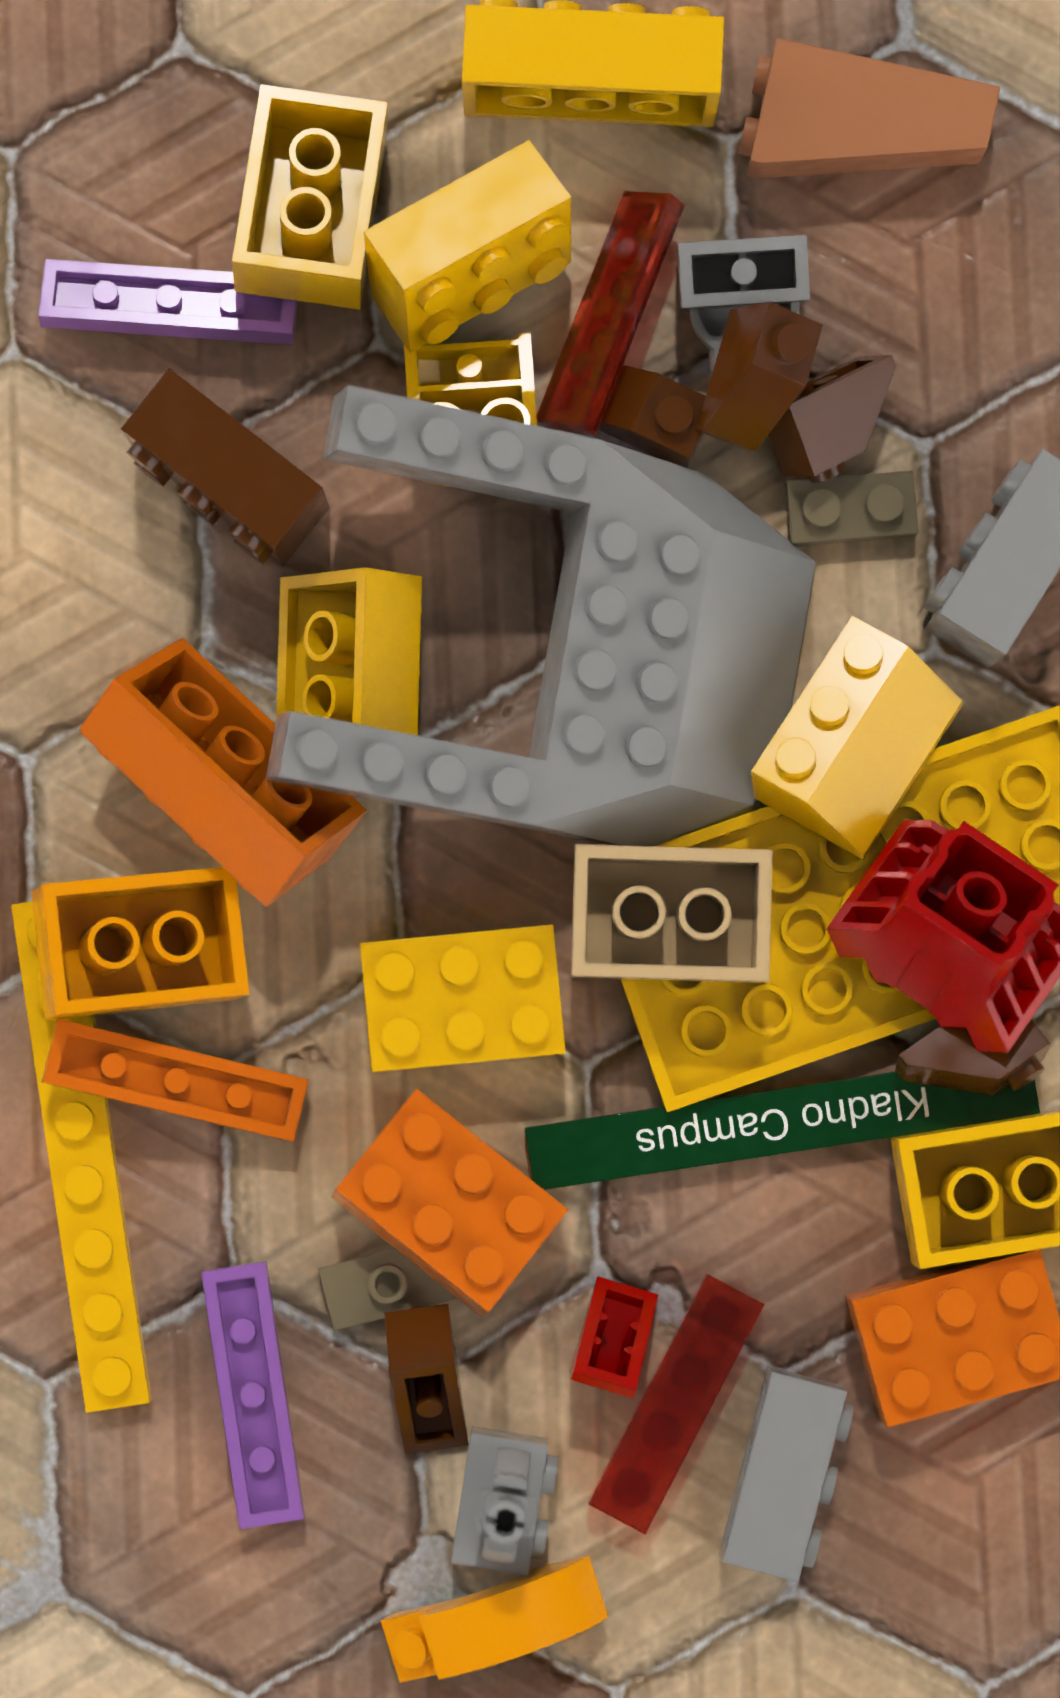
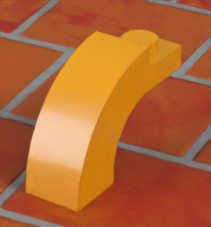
[380,1555,609,1683]

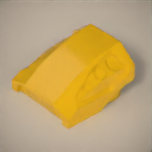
[404,333,537,487]

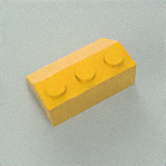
[276,567,422,736]
[751,616,962,860]

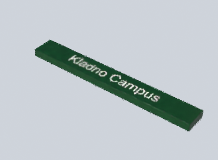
[525,1071,1040,1190]

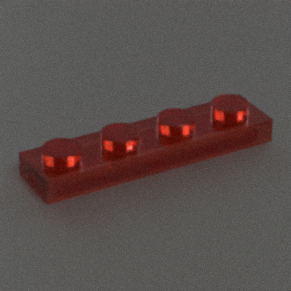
[536,191,685,436]
[588,1273,765,1535]

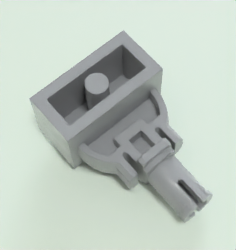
[677,235,810,372]
[451,1426,559,1575]

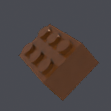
[121,368,330,566]

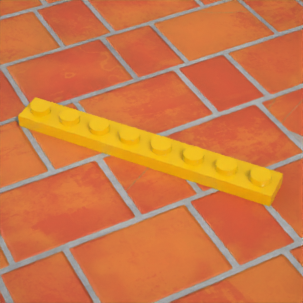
[11,901,152,1413]

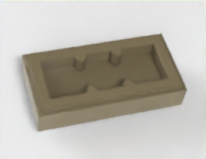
[318,1248,457,1331]

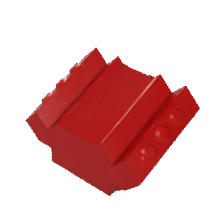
[826,820,1060,1053]

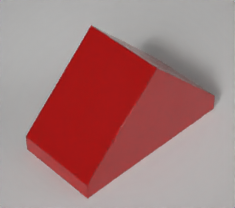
[569,1276,659,1398]

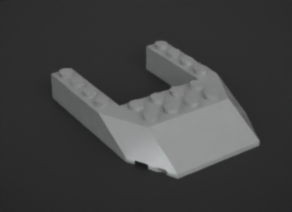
[266,385,816,847]

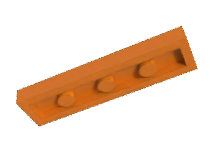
[41,1019,309,1142]

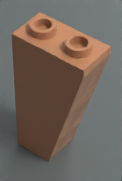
[738,38,1001,179]

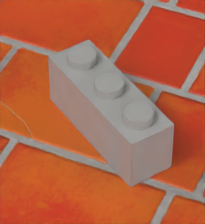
[719,1366,854,1582]

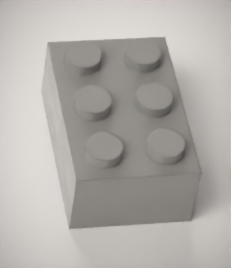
[923,449,1060,669]

